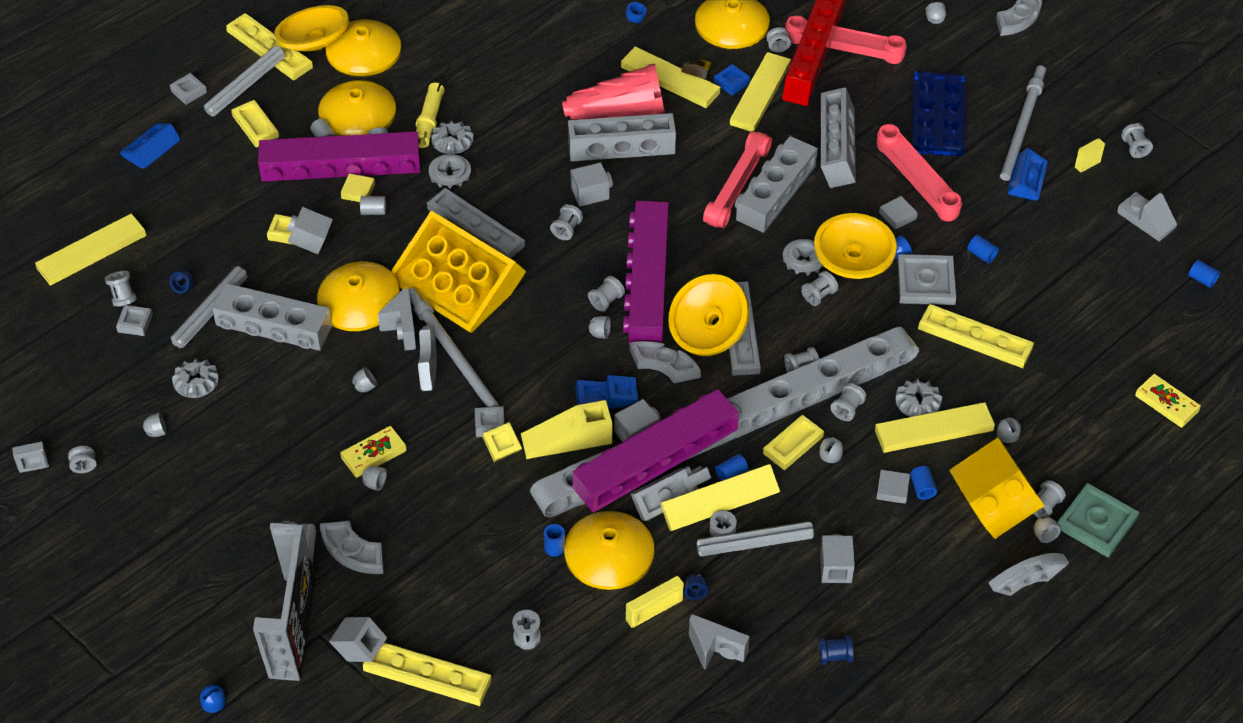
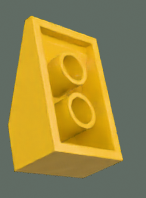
[949,438,1045,539]

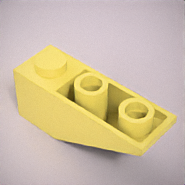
[521,400,612,459]

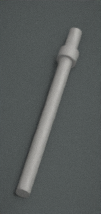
[1000,66,1046,181]
[409,288,499,407]

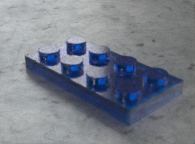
[911,72,965,157]

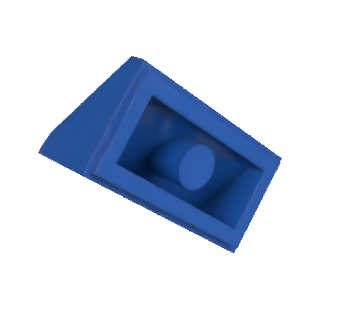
[120,123,180,169]
[1007,148,1048,201]

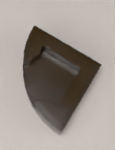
[681,60,711,79]

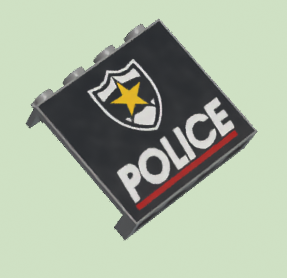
[253,521,316,681]

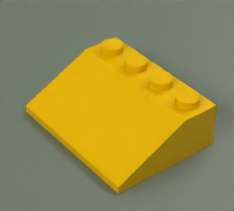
[391,211,526,333]

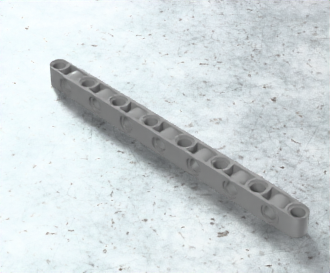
[530,327,919,517]

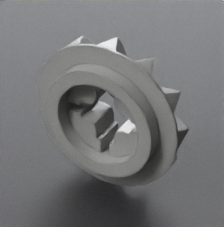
[431,120,473,154]
[429,154,471,190]
[783,239,824,276]
[172,358,219,398]
[895,378,942,417]

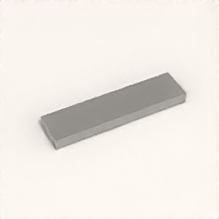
[427,188,525,258]
[728,281,761,376]

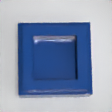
[714,64,750,95]

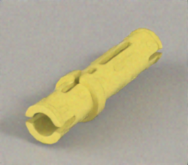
[415,83,445,148]

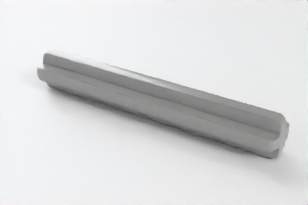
[204,46,285,117]
[171,266,247,348]
[696,521,814,557]

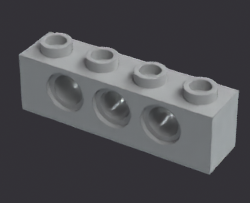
[821,87,856,188]
[568,113,676,161]
[735,136,818,233]
[212,283,332,351]

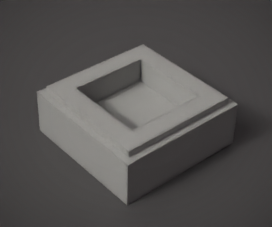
[170,73,207,105]
[879,196,918,230]
[116,305,153,336]
[475,406,504,437]
[12,442,49,473]
[876,470,910,504]

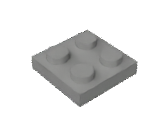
[897,254,956,305]

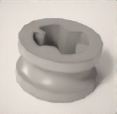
[767,27,791,53]
[68,446,96,473]
[709,511,737,537]

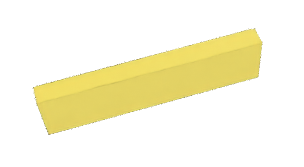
[226,13,313,80]
[621,47,720,108]
[730,52,791,131]
[35,214,146,286]
[918,304,1034,368]
[875,402,995,453]
[660,464,780,531]
[363,643,491,706]

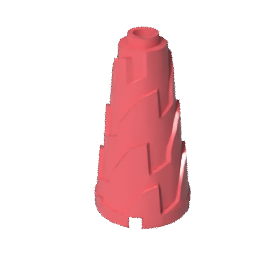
[562,64,665,120]

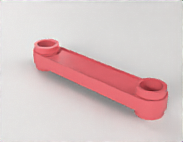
[785,15,906,64]
[876,124,962,221]
[703,131,772,229]

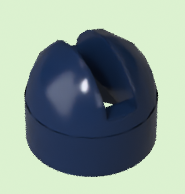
[170,270,195,294]
[683,574,708,600]

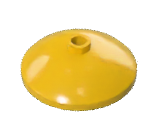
[695,0,770,49]
[274,5,349,51]
[325,19,401,76]
[318,80,396,136]
[814,213,897,279]
[317,261,400,331]
[668,274,749,356]
[564,511,654,590]

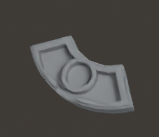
[996,0,1042,36]
[418,325,437,391]
[629,341,701,383]
[320,521,384,574]
[989,553,1069,596]

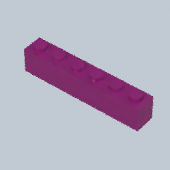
[258,132,420,181]
[623,201,668,344]
[573,389,739,513]

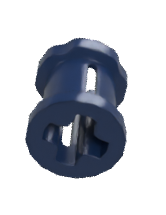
[818,635,853,665]

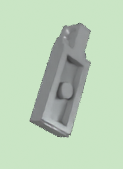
[630,466,711,521]

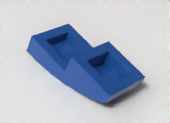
[575,375,638,409]

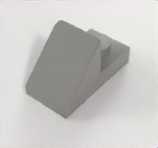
[1117,192,1177,242]
[378,289,416,350]
[689,614,750,670]

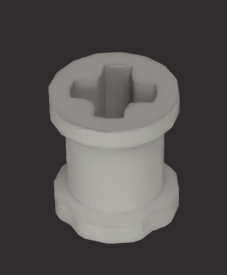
[1121,123,1153,158]
[550,204,583,240]
[105,271,137,306]
[801,271,838,306]
[588,276,625,312]
[784,347,819,373]
[830,383,866,421]
[1033,480,1066,519]
[512,610,541,650]

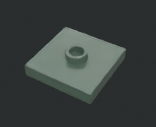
[1057,483,1139,558]

